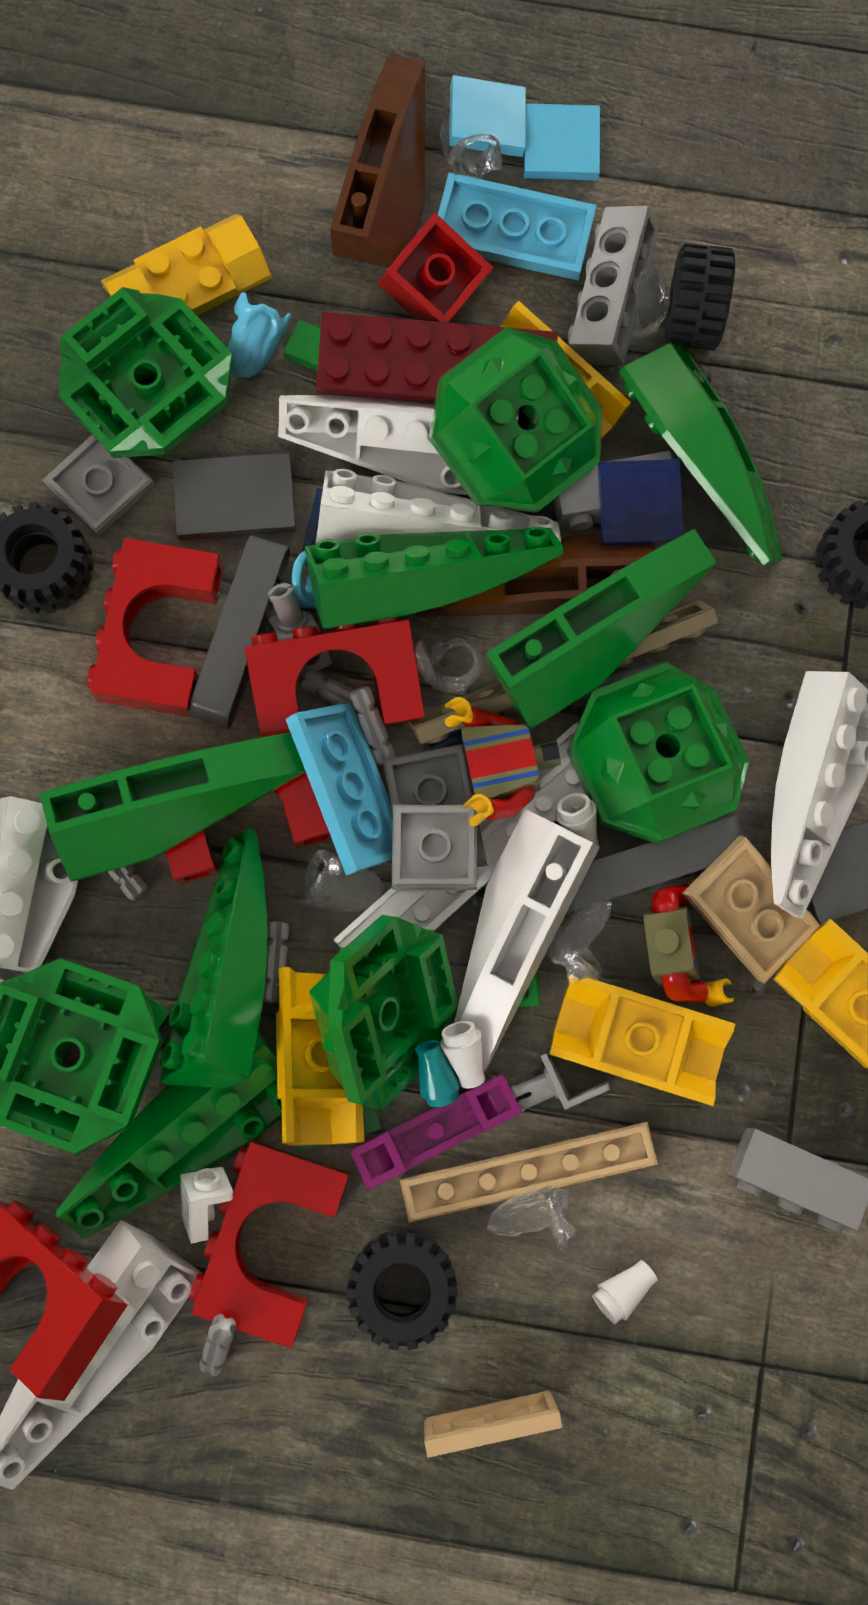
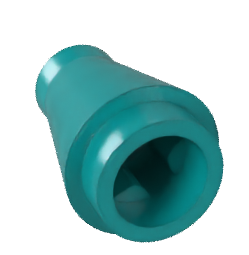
[416,1040,461,1107]

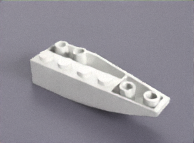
[278,395,519,495]
[316,469,561,543]
[771,671,868,919]
[0,796,78,983]
[454,809,600,1072]
[0,1220,203,1490]

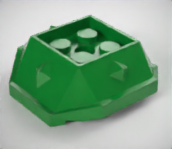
[59,287,234,458]
[428,327,602,512]
[567,662,750,844]
[309,915,458,1111]
[0,958,163,1154]

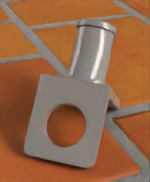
[268,583,332,679]
[511,1052,611,1112]

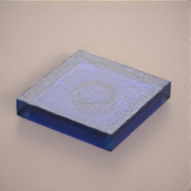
[598,459,683,545]

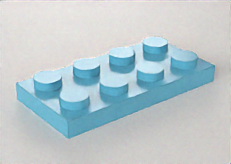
[438,172,596,281]
[285,702,393,876]

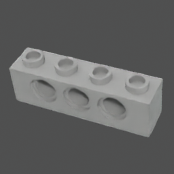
[568,206,659,366]

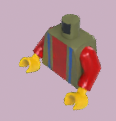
[444,697,561,826]
[643,879,734,1007]

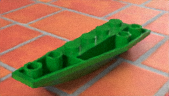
[618,343,783,566]
[304,527,563,629]
[486,529,717,730]
[39,732,305,882]
[160,828,267,1088]
[56,1030,282,1239]

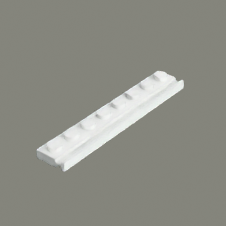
[333,722,586,947]

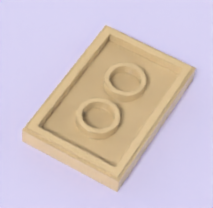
[682,836,821,984]
[424,1391,563,1458]

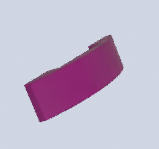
[349,1074,522,1190]

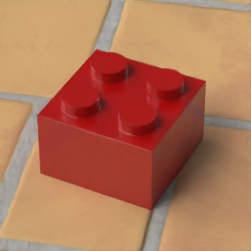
[377,212,493,322]

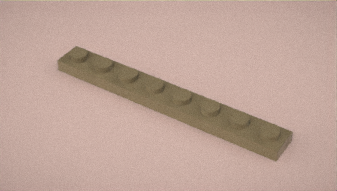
[408,600,718,744]

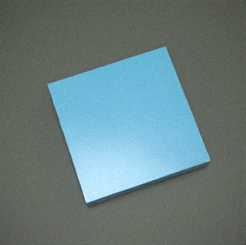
[449,75,526,157]
[524,103,600,181]

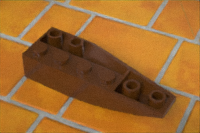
[330,54,425,268]
[416,533,656,617]

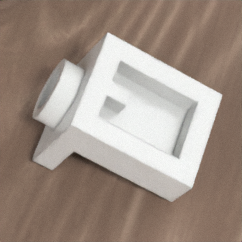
[180,1167,233,1244]

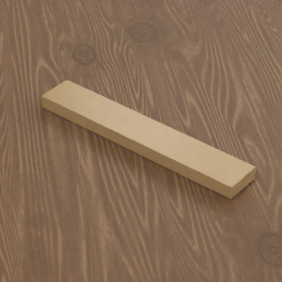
[400,1122,658,1223]

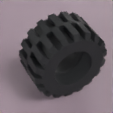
[665,243,736,351]
[815,500,868,609]
[0,502,94,614]
[347,1230,458,1350]

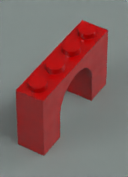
[87,538,224,718]
[244,617,425,738]
[166,769,332,885]
[189,1140,351,1349]
[0,1200,128,1401]

